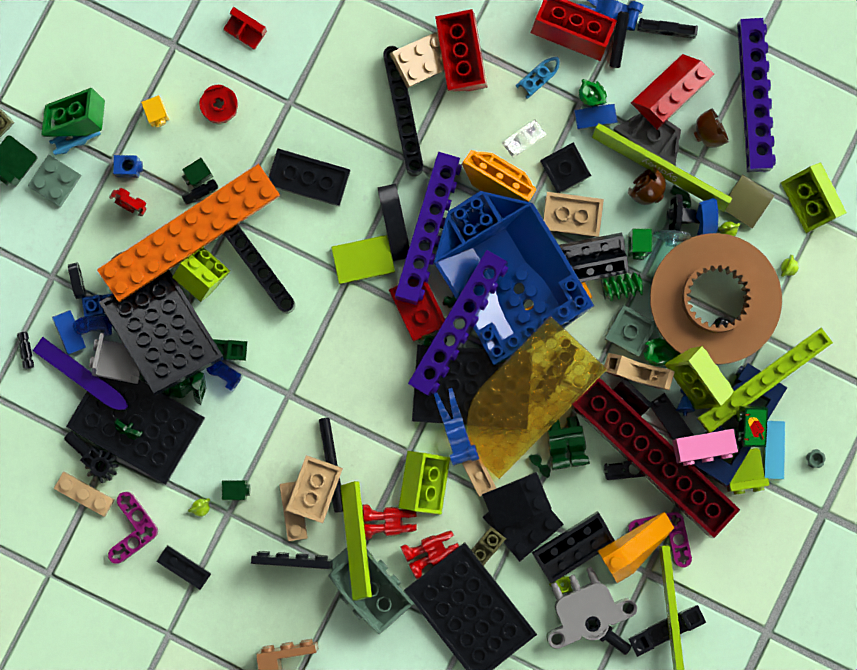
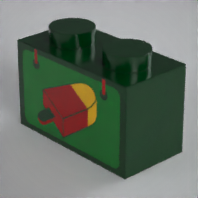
[735,406,768,447]

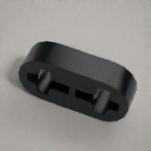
[68,262,86,299]

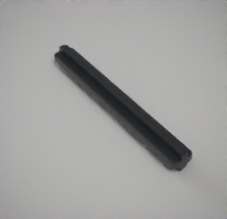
[319,418,343,513]

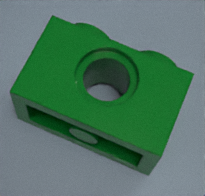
[628,229,652,260]

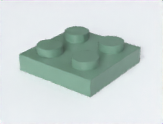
[28,154,82,207]
[605,305,656,357]

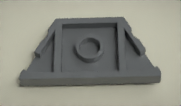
[613,113,681,166]

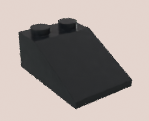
[482,472,552,530]

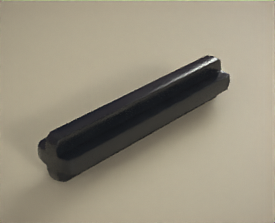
[609,11,629,68]

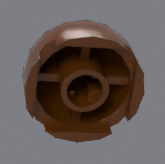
[694,108,729,148]
[628,167,666,205]

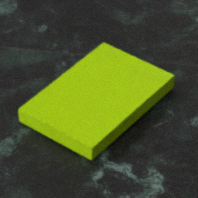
[331,235,395,284]

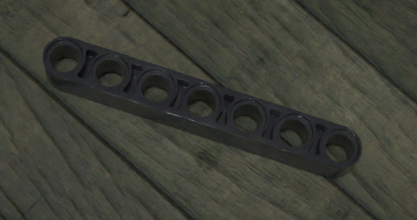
[383,46,423,176]
[224,224,295,313]

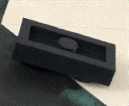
[613,378,653,416]

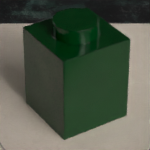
[182,158,214,189]
[222,480,251,500]

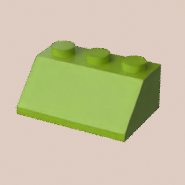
[780,162,847,233]
[665,346,734,409]
[398,450,450,514]

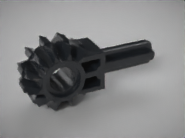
[64,431,119,483]

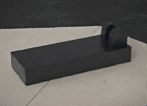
[651,393,694,440]
[156,545,211,590]

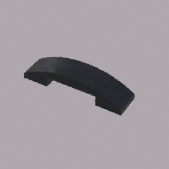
[377,184,410,262]
[628,605,707,657]

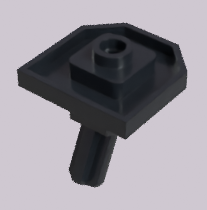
[666,194,700,237]

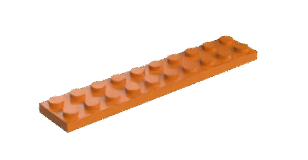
[97,163,280,302]

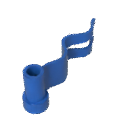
[578,0,644,31]
[434,388,479,466]

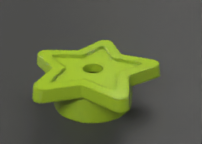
[549,576,573,594]

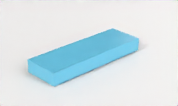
[764,421,785,479]

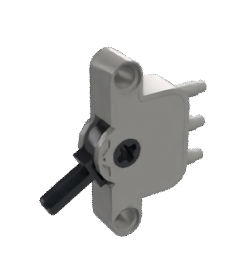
[547,567,637,655]

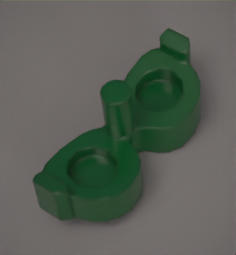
[418,334,447,346]
[114,418,143,440]
[529,454,551,478]

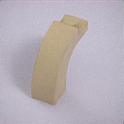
[603,353,675,390]

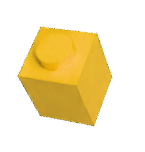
[141,95,170,127]

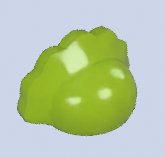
[717,221,740,236]
[781,254,799,277]
[188,498,210,517]

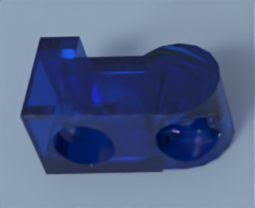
[73,316,112,337]
[206,361,243,392]

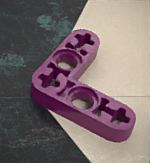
[108,492,158,564]
[628,512,692,567]

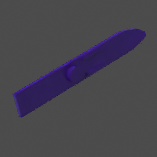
[33,337,128,410]

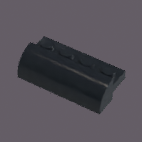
[559,232,629,282]
[532,511,615,584]

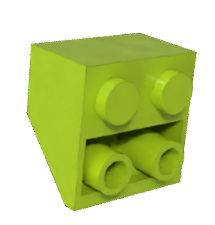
[172,247,230,302]

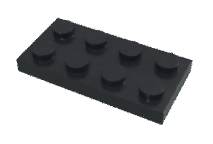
[268,148,351,207]
[251,551,332,569]

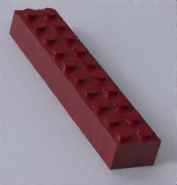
[569,376,740,538]

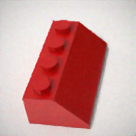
[530,0,617,61]
[435,9,488,91]
[631,54,714,130]

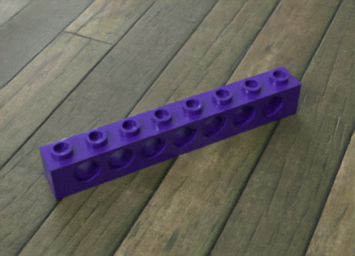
[737,18,776,172]
[395,151,462,305]
[408,250,509,396]

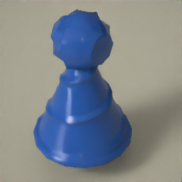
[676,389,695,416]

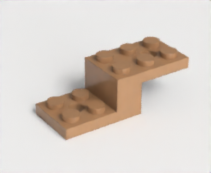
[256,639,318,670]

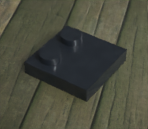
[540,142,591,193]

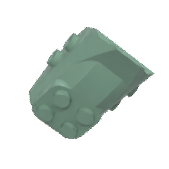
[328,547,414,634]

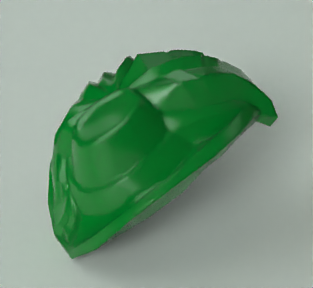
[579,79,607,107]
[644,337,680,366]

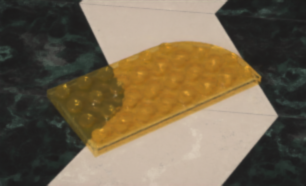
[467,315,607,479]

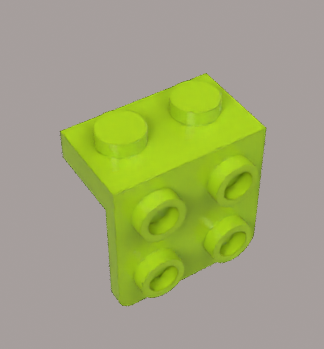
[722,448,770,495]

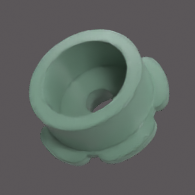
[806,449,826,468]

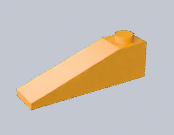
[598,511,674,583]

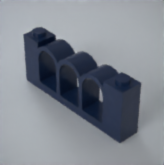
[692,363,788,487]

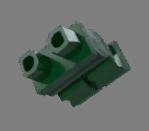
[164,372,207,405]
[547,416,590,470]

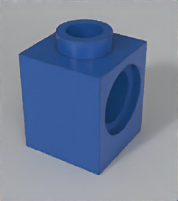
[113,155,143,178]

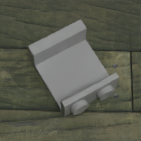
[89,333,140,384]

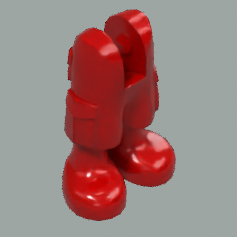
[362,504,417,541]
[400,531,459,579]

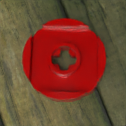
[199,84,238,123]
[109,188,147,216]

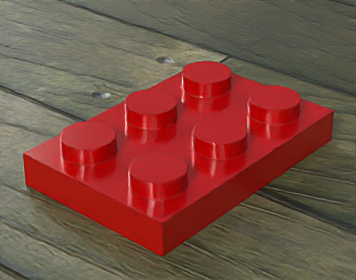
[389,279,445,342]

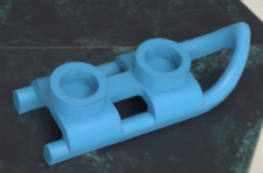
[515,57,560,99]
[49,131,101,155]

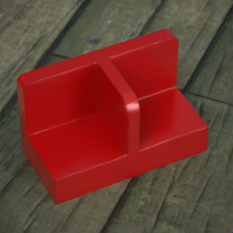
[224,7,267,49]

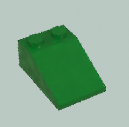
[41,88,105,137]

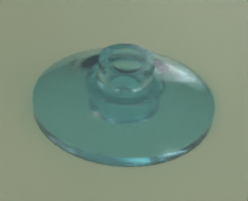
[652,230,691,247]

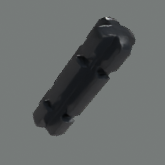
[182,179,218,204]
[17,332,34,369]

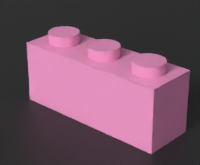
[672,429,738,466]

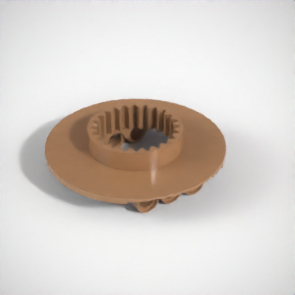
[650,233,782,365]

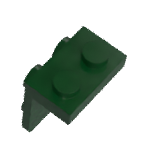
[0,135,38,187]

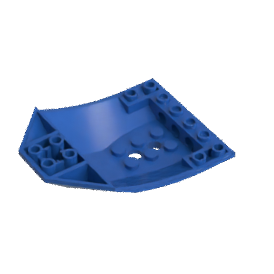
[434,191,594,365]

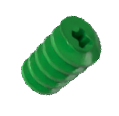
[601,272,643,302]

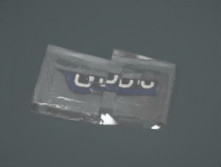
[502,120,546,158]

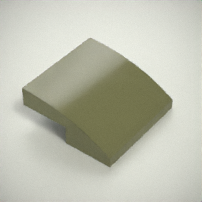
[725,174,775,229]

